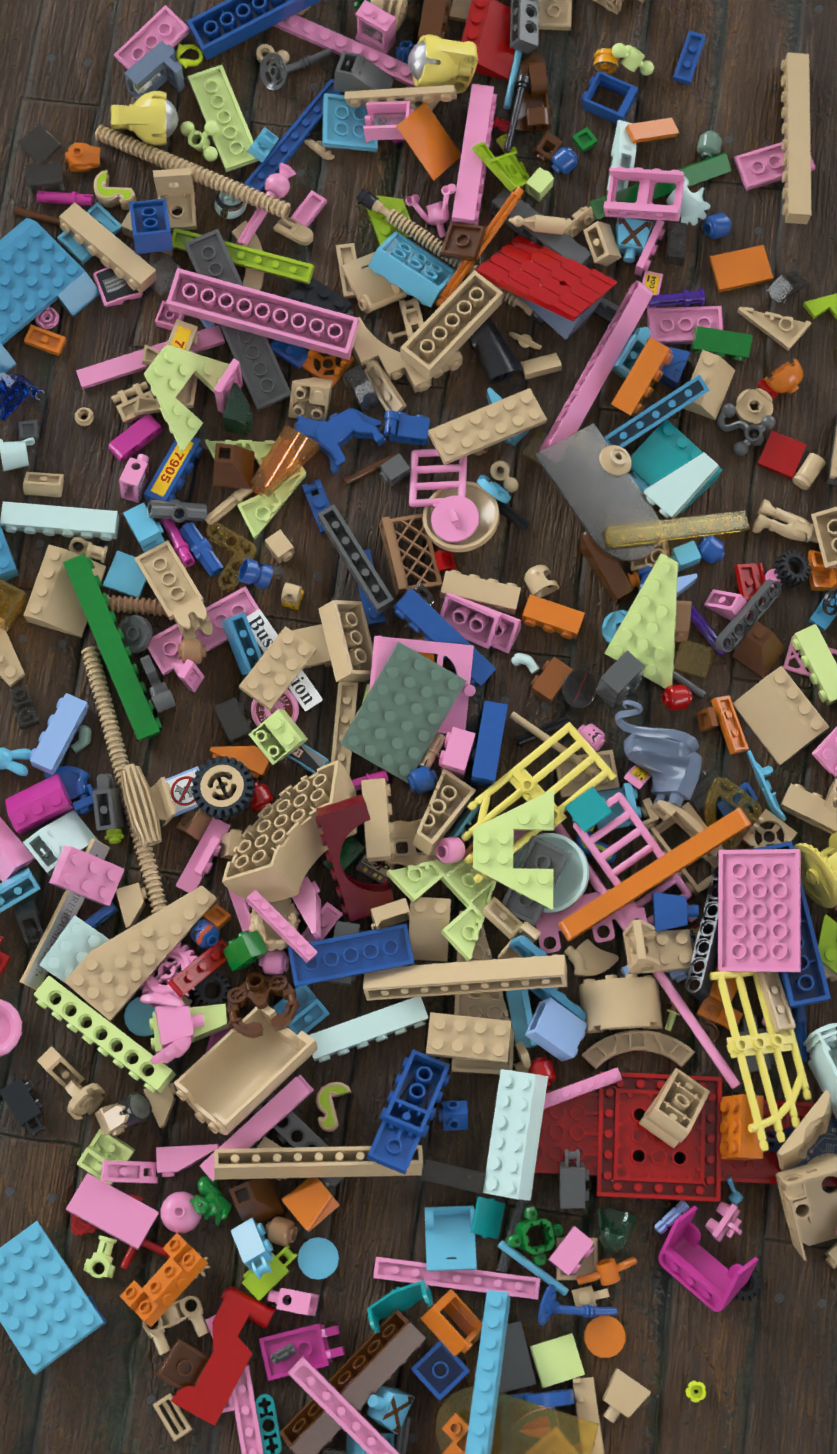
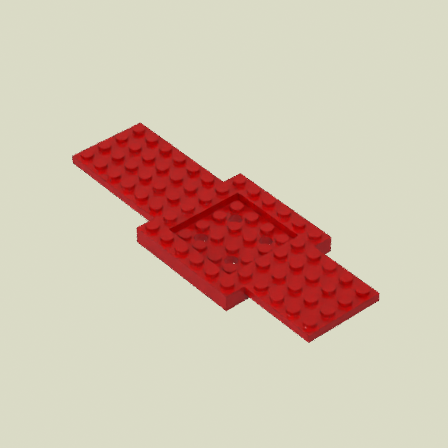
[534,1071,837,1202]

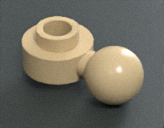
[256,44,290,65]
[490,460,518,492]

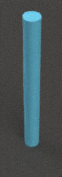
[503,50,522,109]
[498,1240,569,1296]

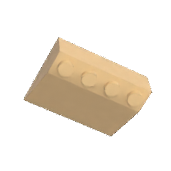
[24,545,107,638]
[733,666,829,766]

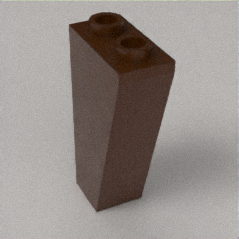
[579,528,634,605]

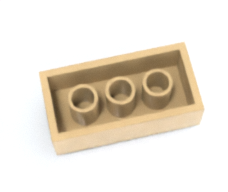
[319,600,373,682]
[426,1012,511,1064]

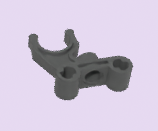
[140,655,177,713]

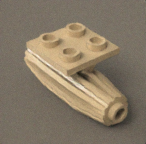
[121,764,176,847]

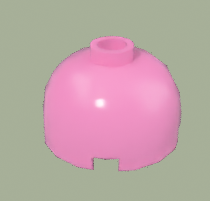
[160,1192,202,1233]

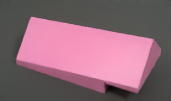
[440,593,521,654]
[0,817,36,882]

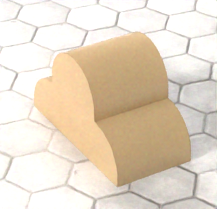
[639,1068,710,1148]

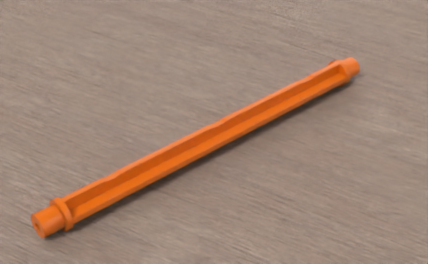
[435,187,524,307]

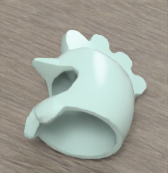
[666,176,710,227]

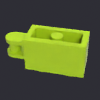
[242,1245,298,1301]

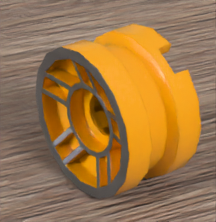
[593,48,619,75]

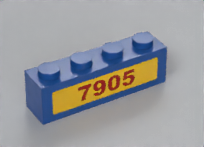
[144,437,203,502]

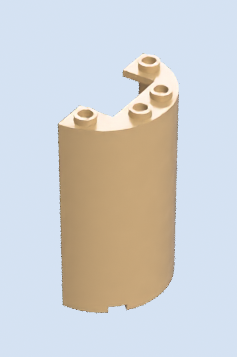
[174,1006,317,1135]

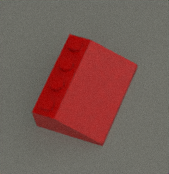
[461,0,515,81]

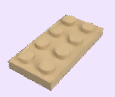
[239,626,317,711]

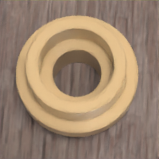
[75,408,94,426]

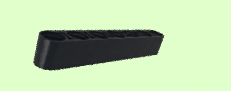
[685,866,719,1000]

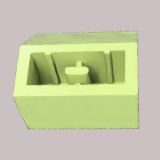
[249,709,308,765]

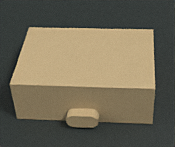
[371,898,410,930]

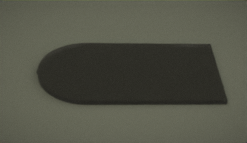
[534,423,661,561]

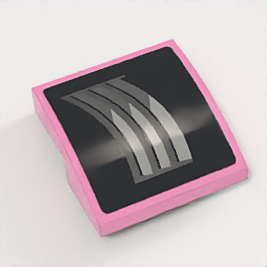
[93,267,143,307]

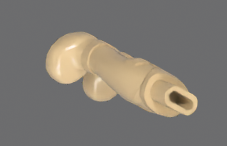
[752,499,818,543]

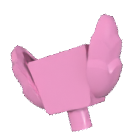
[140,992,204,1065]

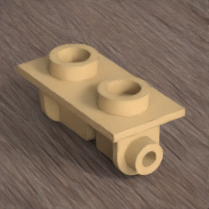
[564,206,595,238]

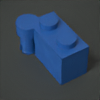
[383,410,430,446]

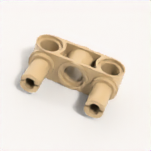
[143,1296,209,1355]

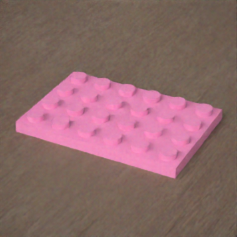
[718,849,801,972]

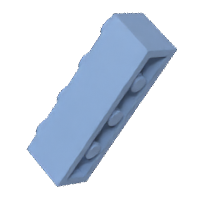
[29,693,89,775]

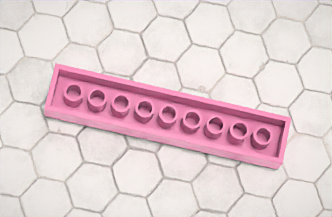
[166,268,360,360]

